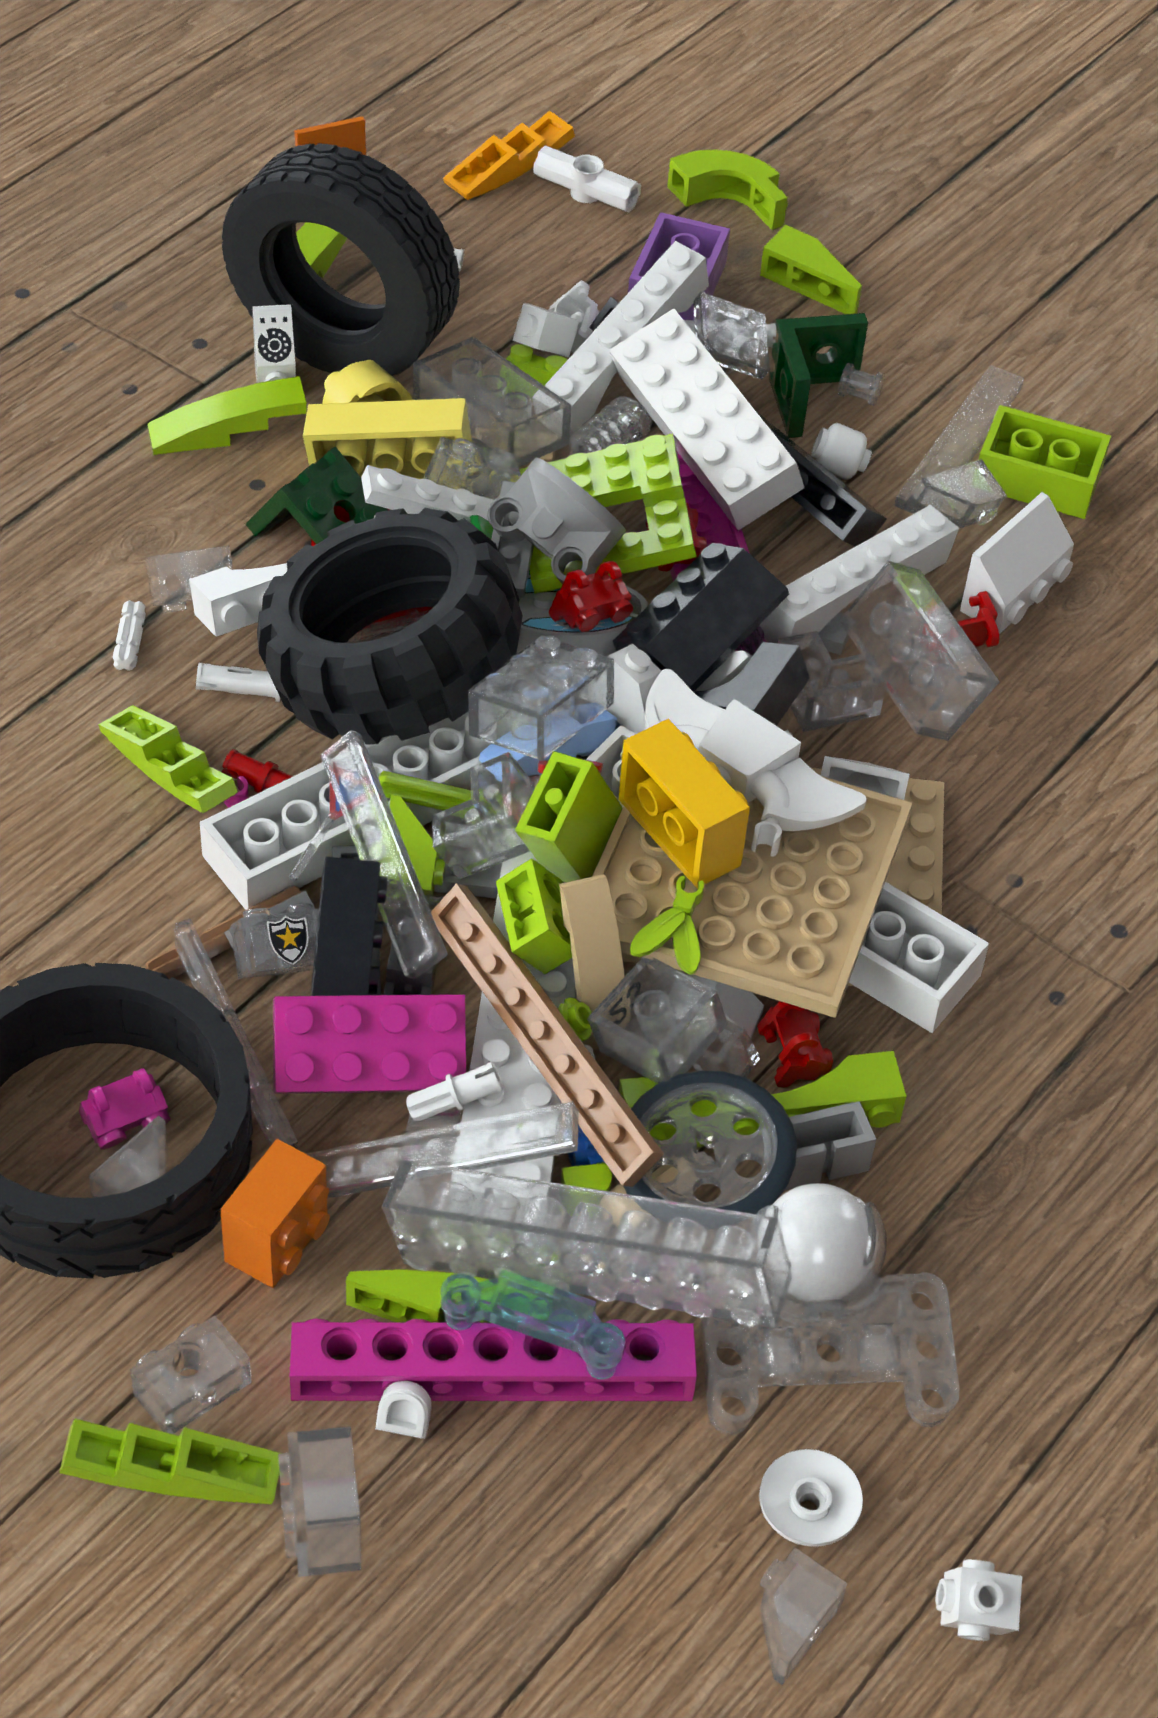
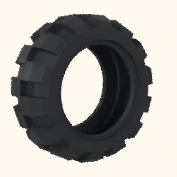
[257,508,523,744]

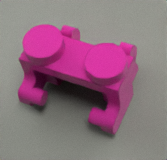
[79,1068,171,1150]

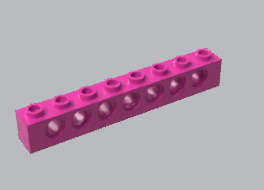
[290,1319,697,1401]

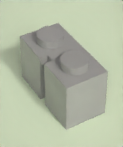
[765,1101,876,1190]

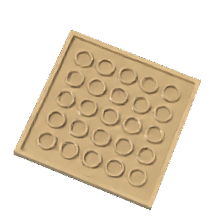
[592,776,913,1018]

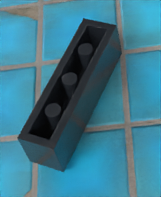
[310,856,388,996]

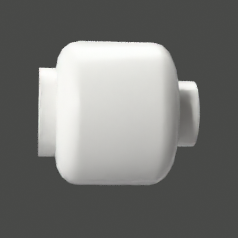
[811,423,872,480]

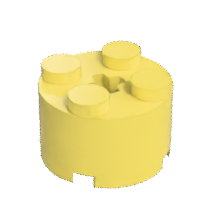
[322,360,412,404]

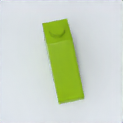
[760,225,862,314]

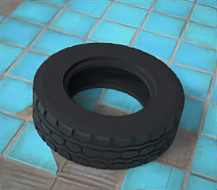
[222,144,460,377]

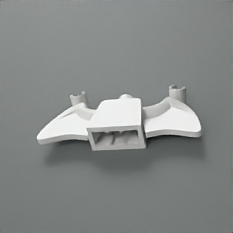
[620,669,867,857]

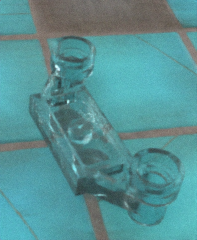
[440,1269,625,1380]

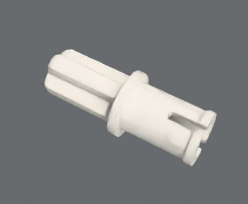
[406,1062,503,1121]

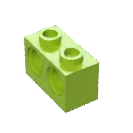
[496,858,572,975]

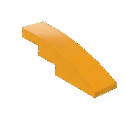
[443,110,575,200]

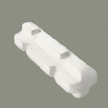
[113,600,146,671]

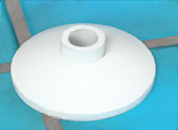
[759,1449,863,1547]

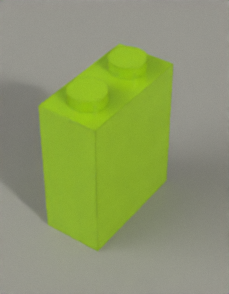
[515,751,623,883]

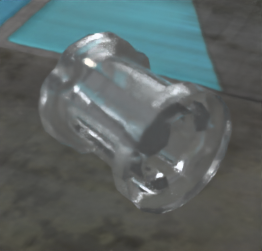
[838,363,884,406]

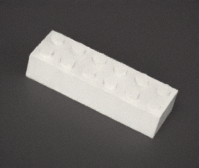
[609,309,804,531]

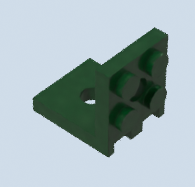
[768,313,868,438]
[245,446,388,544]

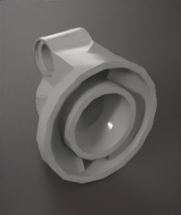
[488,457,626,585]

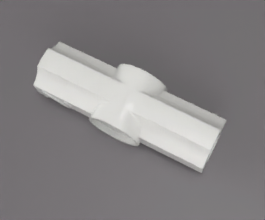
[533,145,641,213]

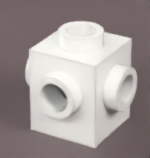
[936,1560,1022,1641]

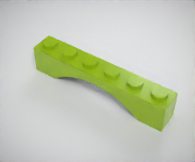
[619,1051,907,1150]

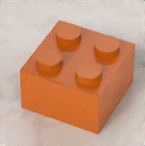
[220,1139,330,1288]

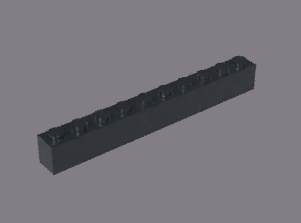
[589,297,887,547]

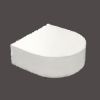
[375,1381,431,1439]

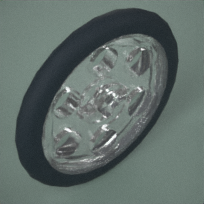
[623,1070,797,1232]

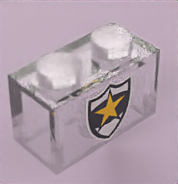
[230,903,319,979]

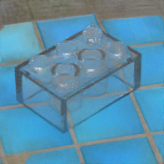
[468,635,614,761]

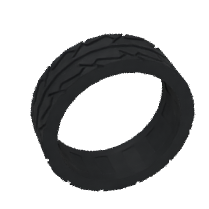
[0,963,253,1279]

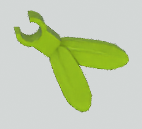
[630,875,704,975]

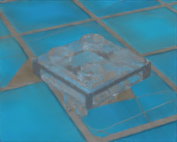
[693,292,770,380]

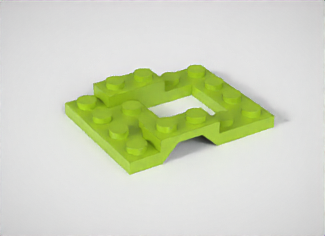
[518,433,696,594]

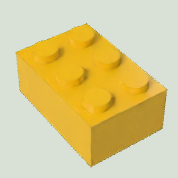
[618,718,750,888]

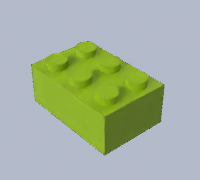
[973,405,1111,519]

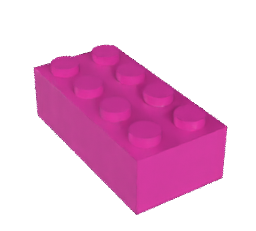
[273,994,466,1094]

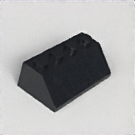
[613,543,789,692]

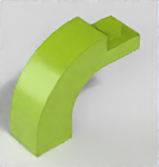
[667,150,788,230]

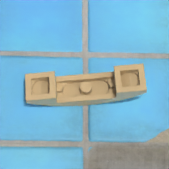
[559,874,627,1050]

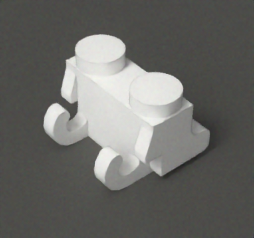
[549,281,600,353]

